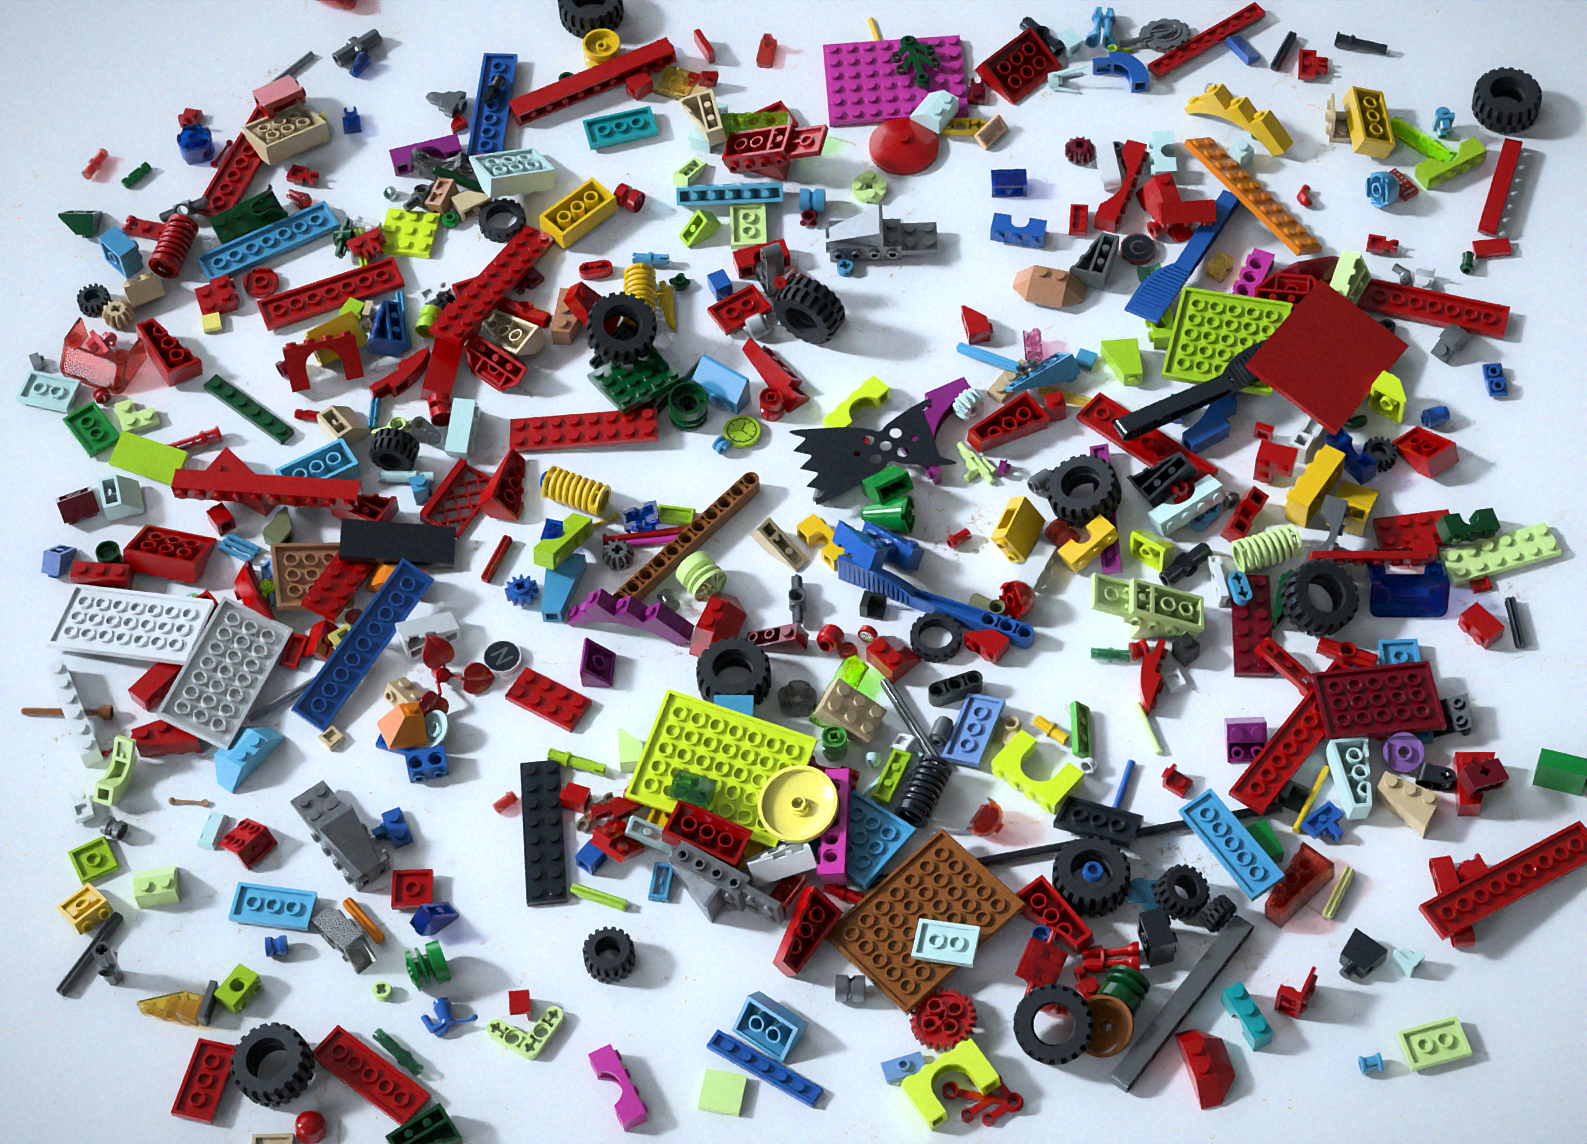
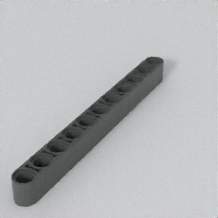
[1108,915,1254,1093]

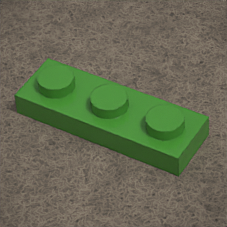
[1070,700,1092,759]

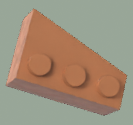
[551,288,596,345]

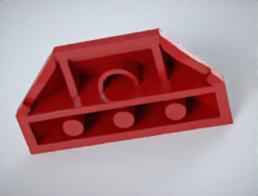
[1254,272,1318,311]
[464,332,529,392]
[233,559,276,620]
[689,592,747,657]
[1175,1029,1236,1110]

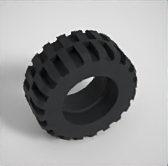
[558,0,624,38]
[1471,67,1542,134]
[773,276,845,344]
[586,291,657,365]
[1046,454,1122,528]
[1280,559,1360,637]
[696,637,772,705]
[1052,836,1131,917]
[1013,984,1094,1065]
[230,1022,315,1107]

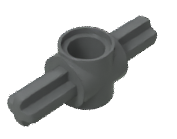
[403,180,437,212]
[159,196,209,223]
[788,574,806,625]

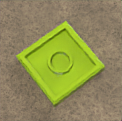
[67,835,120,886]

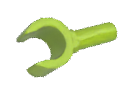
[1108,44,1132,53]

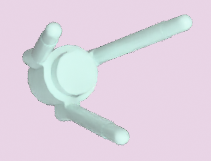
[1048,65,1087,94]

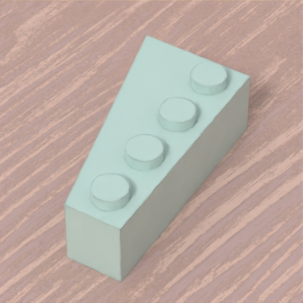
[1325,737,1372,821]

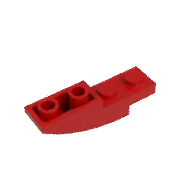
[369,347,431,399]
[1140,638,1168,716]
[588,785,645,823]

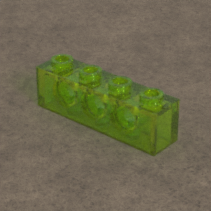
[721,111,793,140]

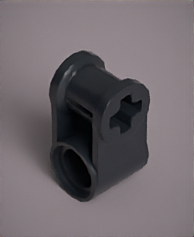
[1415,763,1456,793]

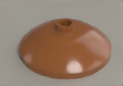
[1073,994,1134,1058]

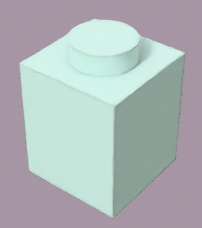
[1228,138,1254,169]

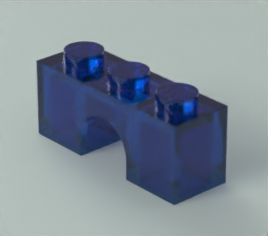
[1324,428,1378,486]

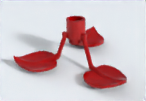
[419,635,495,718]

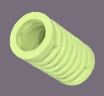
[1231,524,1303,574]

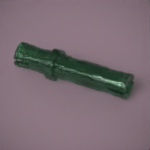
[372,1028,424,1076]

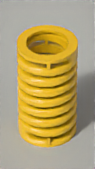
[623,263,656,326]
[541,466,611,517]

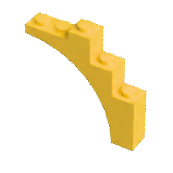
[1184,83,1293,156]

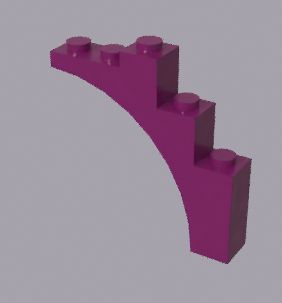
[901,377,971,485]
[567,588,695,646]

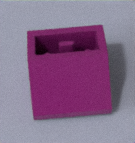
[1224,717,1267,763]

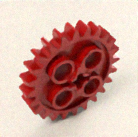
[909,988,978,1052]

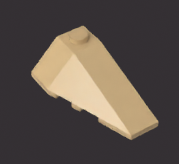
[482,309,548,356]

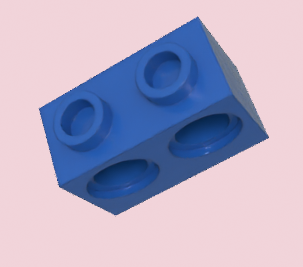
[404,745,449,783]

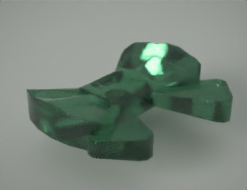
[1137,262,1162,283]

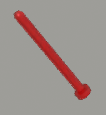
[774,266,798,289]
[602,525,688,546]

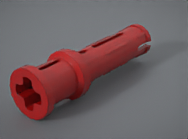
[165,425,223,451]

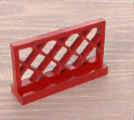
[420,457,491,539]

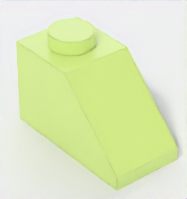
[618,728,643,772]

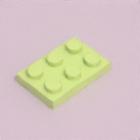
[730,202,767,250]
[1396,1015,1472,1072]

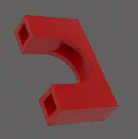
[282,330,365,393]

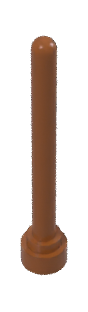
[20,705,114,720]

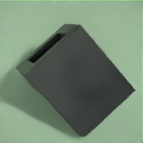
[859,590,887,621]
[1279,780,1310,813]

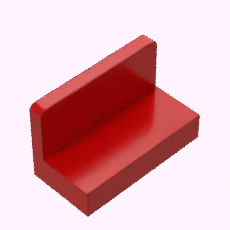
[302,619,339,662]

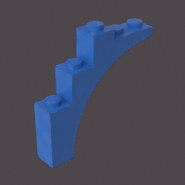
[1181,391,1242,454]

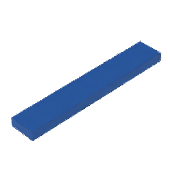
[706,1029,824,1109]

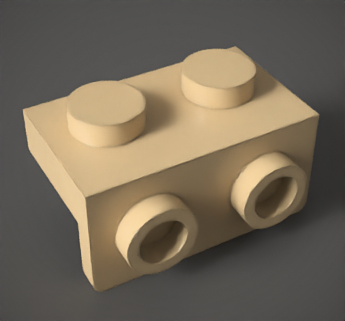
[383,677,424,708]

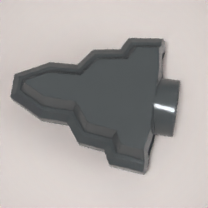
[425,90,467,119]

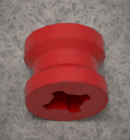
[1147,218,1169,239]
[1128,638,1150,661]

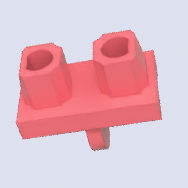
[85,329,117,363]

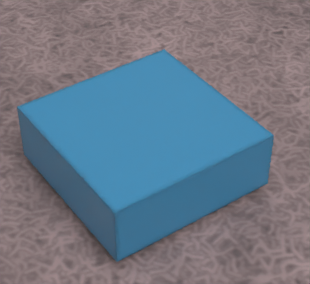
[1075,348,1098,371]

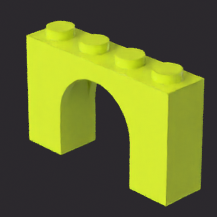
[991,729,1084,815]
[901,1038,1001,1131]

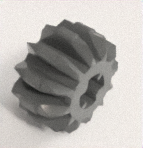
[602,538,635,572]

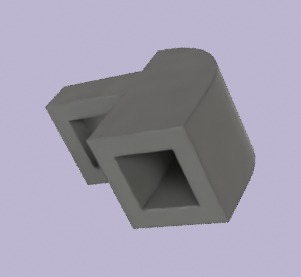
[1430,323,1473,364]

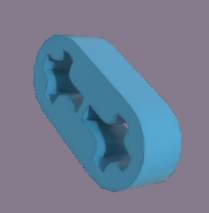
[1190,504,1221,532]
[1227,571,1252,606]

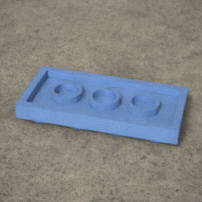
[942,693,1006,768]

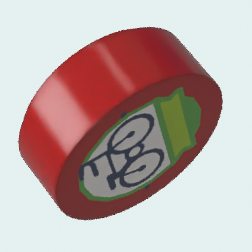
[858,625,878,643]

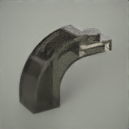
[410,147,474,181]

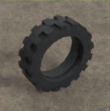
[478,198,526,243]
[910,612,962,663]

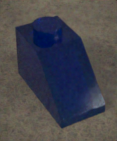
[409,902,460,937]

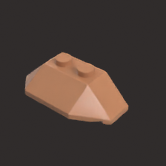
[1012,265,1087,308]

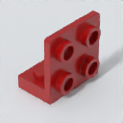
[218,818,278,870]
[1274,966,1318,1019]

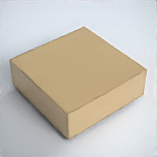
[317,724,346,751]

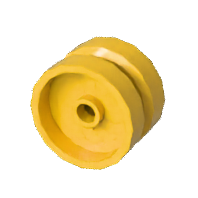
[582,29,622,68]

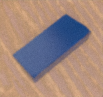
[1226,36,1261,66]

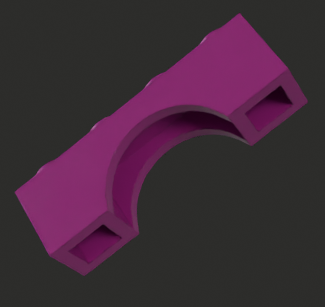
[389,134,464,176]

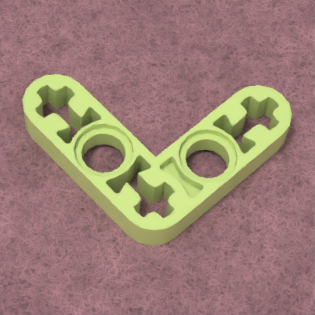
[487,1006,564,1060]

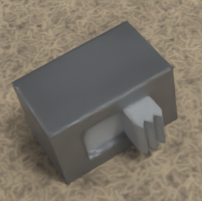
[28,352,45,371]

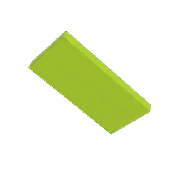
[108,430,189,486]

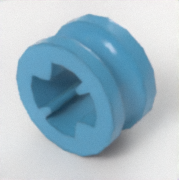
[837,259,853,277]
[712,436,731,455]

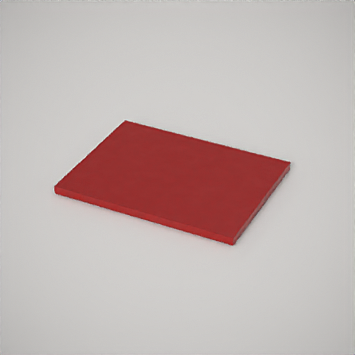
[1245,279,1409,436]

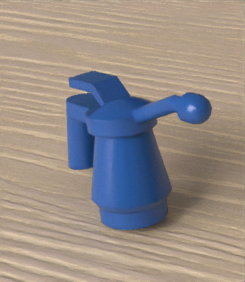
[421,997,478,1037]

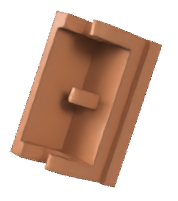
[425,177,459,218]

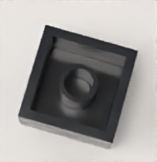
[1137,907,1178,968]

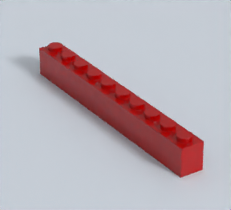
[509,37,677,126]
[171,469,363,511]

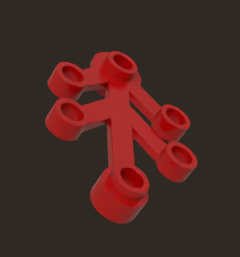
[942,1074,1024,1127]

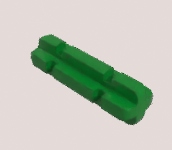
[121,162,152,189]

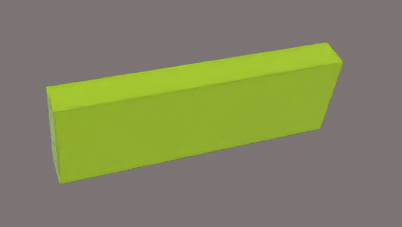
[871,748,913,806]

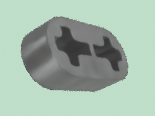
[411,416,442,446]

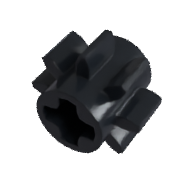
[434,291,456,310]

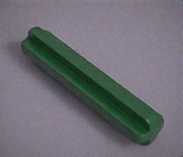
[432,165,482,193]

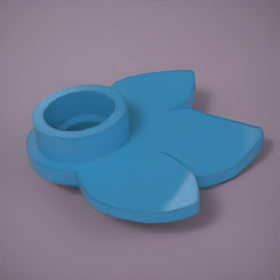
[1127,878,1159,911]

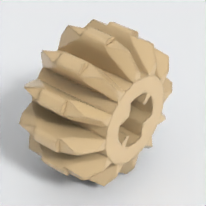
[102,298,134,329]

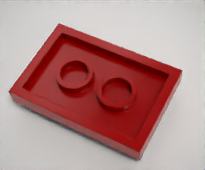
[707,284,773,336]

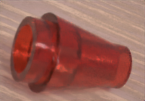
[286,189,312,210]

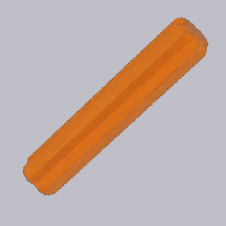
[342,897,386,944]

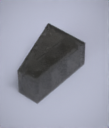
[311,905,377,975]

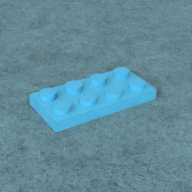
[228,882,318,931]

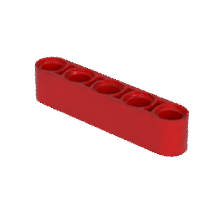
[1429,855,1476,949]

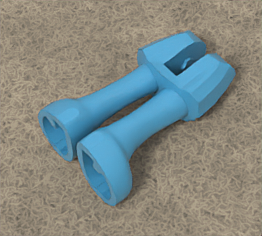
[1085,6,1118,49]

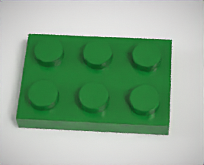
[62,401,120,459]

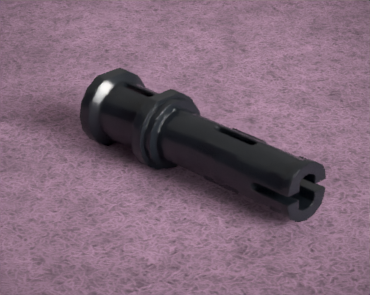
[1334,31,1388,56]

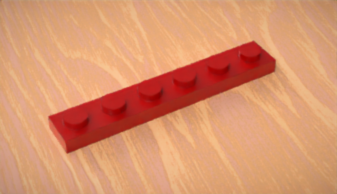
[1308,550,1428,566]

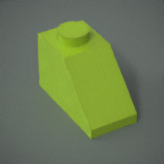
[679,209,721,248]

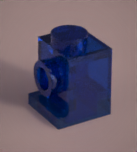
[540,518,564,540]

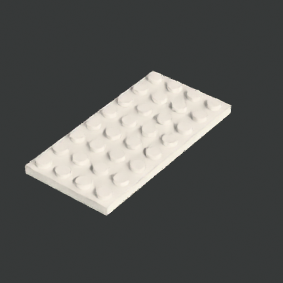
[45,584,215,665]
[155,596,293,750]

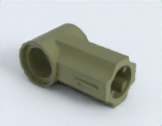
[968,593,1006,617]

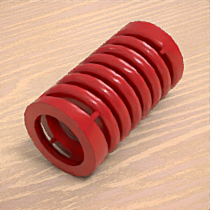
[148,214,199,279]

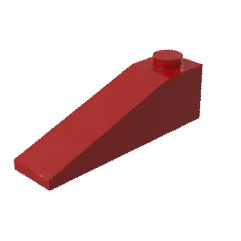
[1135,173,1193,243]

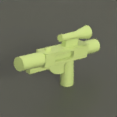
[957,441,998,485]

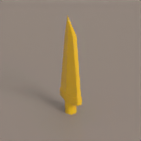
[656,280,676,331]

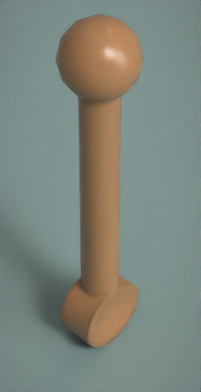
[168,797,209,808]

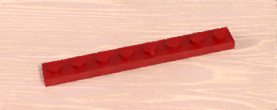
[1147,2,1266,79]

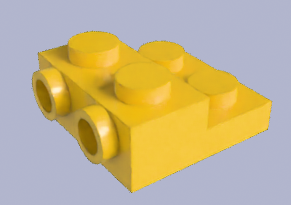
[56,883,114,935]

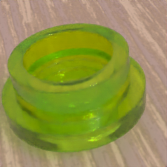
[259,578,275,597]

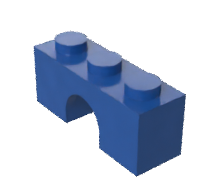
[990,212,1047,248]

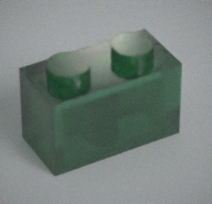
[669,769,718,808]

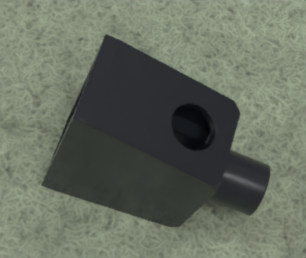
[1339,928,1388,980]

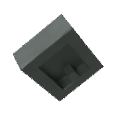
[612,320,638,341]

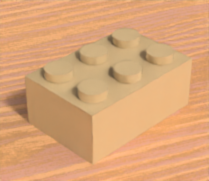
[813,678,887,748]

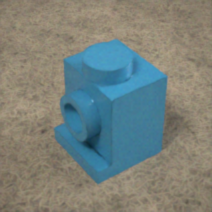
[409,474,433,505]

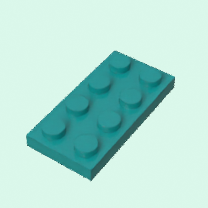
[582,106,658,151]

